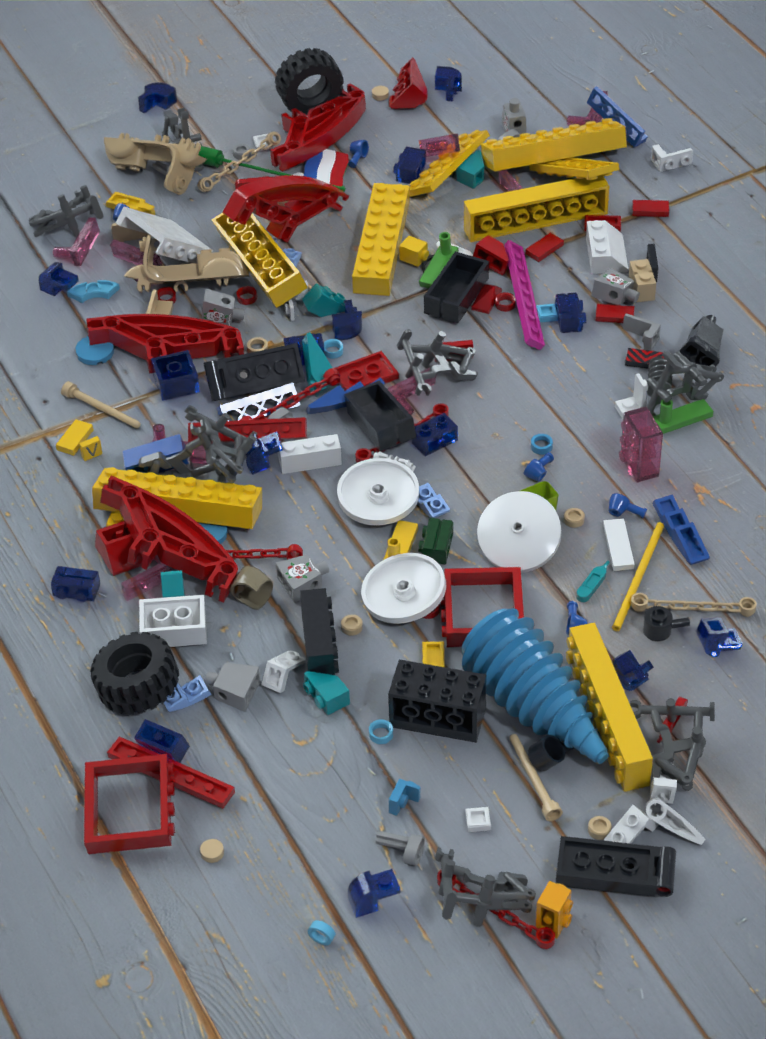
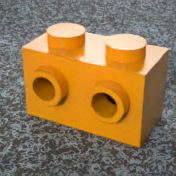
[536,881,573,939]

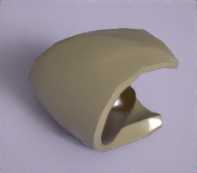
[230,566,273,610]

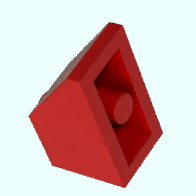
[473,235,509,276]

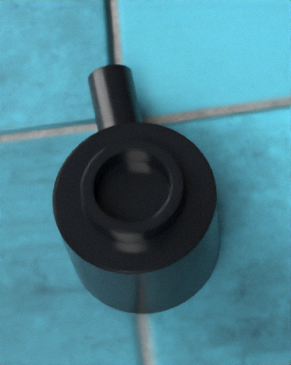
[643,606,690,641]
[528,735,574,771]

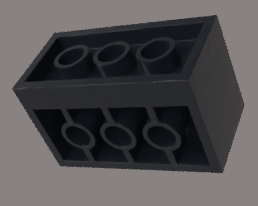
[388,659,487,743]

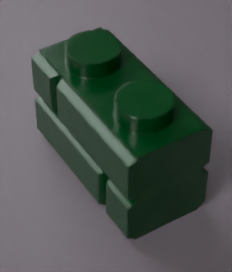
[418,518,454,565]

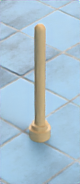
[61,381,141,428]
[509,734,563,821]

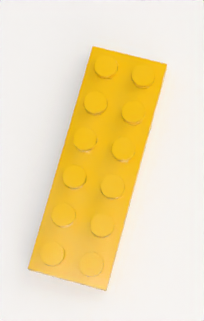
[409,130,490,197]
[529,157,619,180]

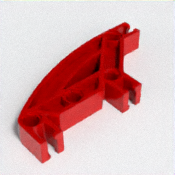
[270,83,366,172]
[222,175,349,242]
[86,314,244,374]
[100,475,238,603]

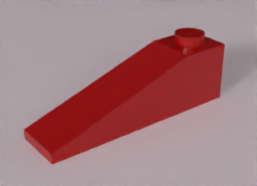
[389,57,428,109]

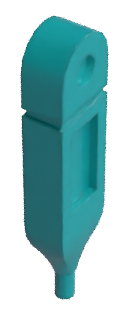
[577,561,610,602]

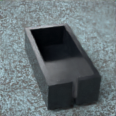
[424,251,489,323]
[344,380,416,452]
[300,588,339,675]

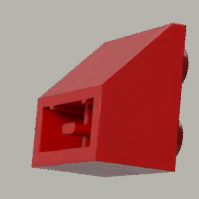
[95,521,143,576]

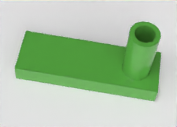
[419,232,459,289]
[651,399,714,435]

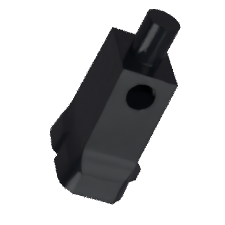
[680,315,724,366]

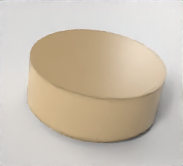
[372,86,389,101]
[564,508,585,528]
[341,615,363,636]
[588,816,611,840]
[200,839,224,863]

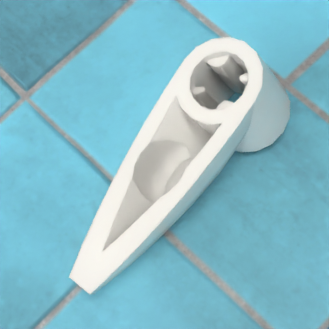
[646,797,705,845]

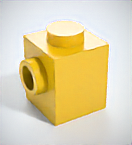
[399,235,429,267]

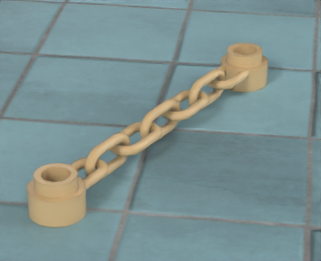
[198,132,281,192]
[631,593,757,617]

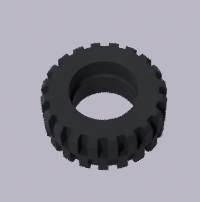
[275,48,344,115]
[90,632,179,715]

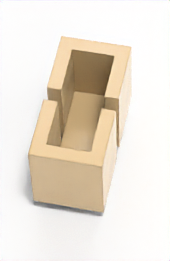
[629,259,656,302]

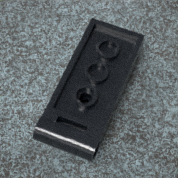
[203,343,305,401]
[556,836,676,897]

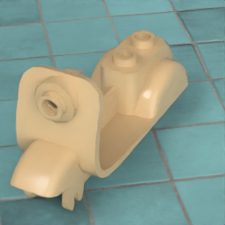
[104,133,207,195]
[124,234,250,293]

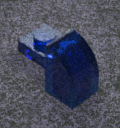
[435,66,462,101]
[138,82,177,114]
[38,262,79,296]
[332,299,363,340]
[245,431,283,475]
[696,617,743,657]
[611,650,654,691]
[348,869,401,918]

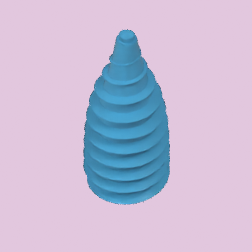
[461,608,609,764]

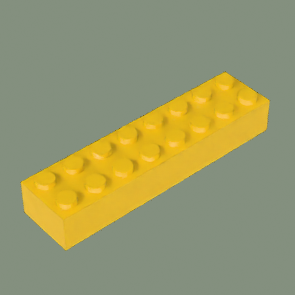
[481,118,627,171]
[464,175,609,243]
[352,183,410,296]
[211,213,308,308]
[92,467,262,529]
[566,622,653,792]

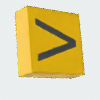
[79,436,103,461]

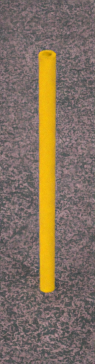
[612,522,664,632]

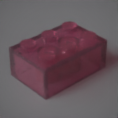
[619,407,663,482]

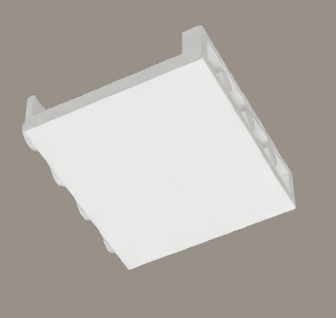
[116,207,213,263]

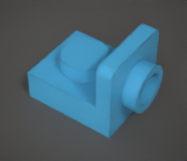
[389,779,421,816]

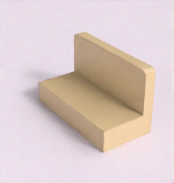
[111,223,148,243]
[146,290,174,315]

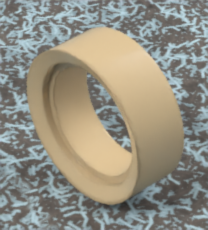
[247,337,268,353]

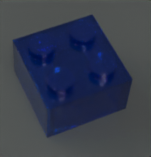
[151,350,200,401]

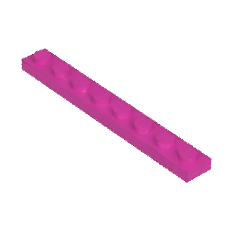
[504,240,545,350]

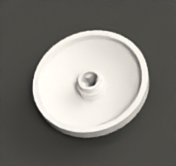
[337,458,419,525]
[477,491,562,573]
[361,553,446,624]

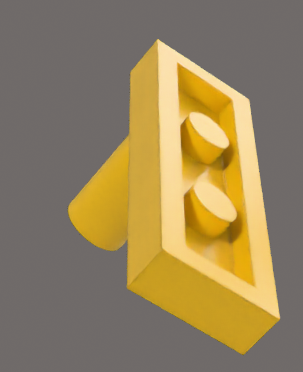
[383,520,418,560]

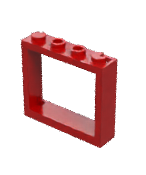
[441,567,524,647]
[84,754,175,854]

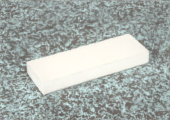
[603,519,635,571]

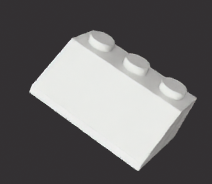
[586,220,629,274]
[276,434,342,474]
[139,595,207,647]

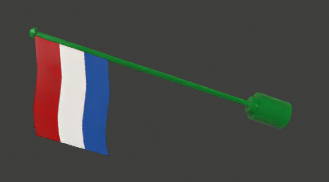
[198,146,349,192]

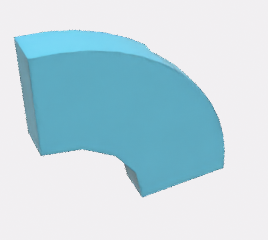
[67,280,120,303]

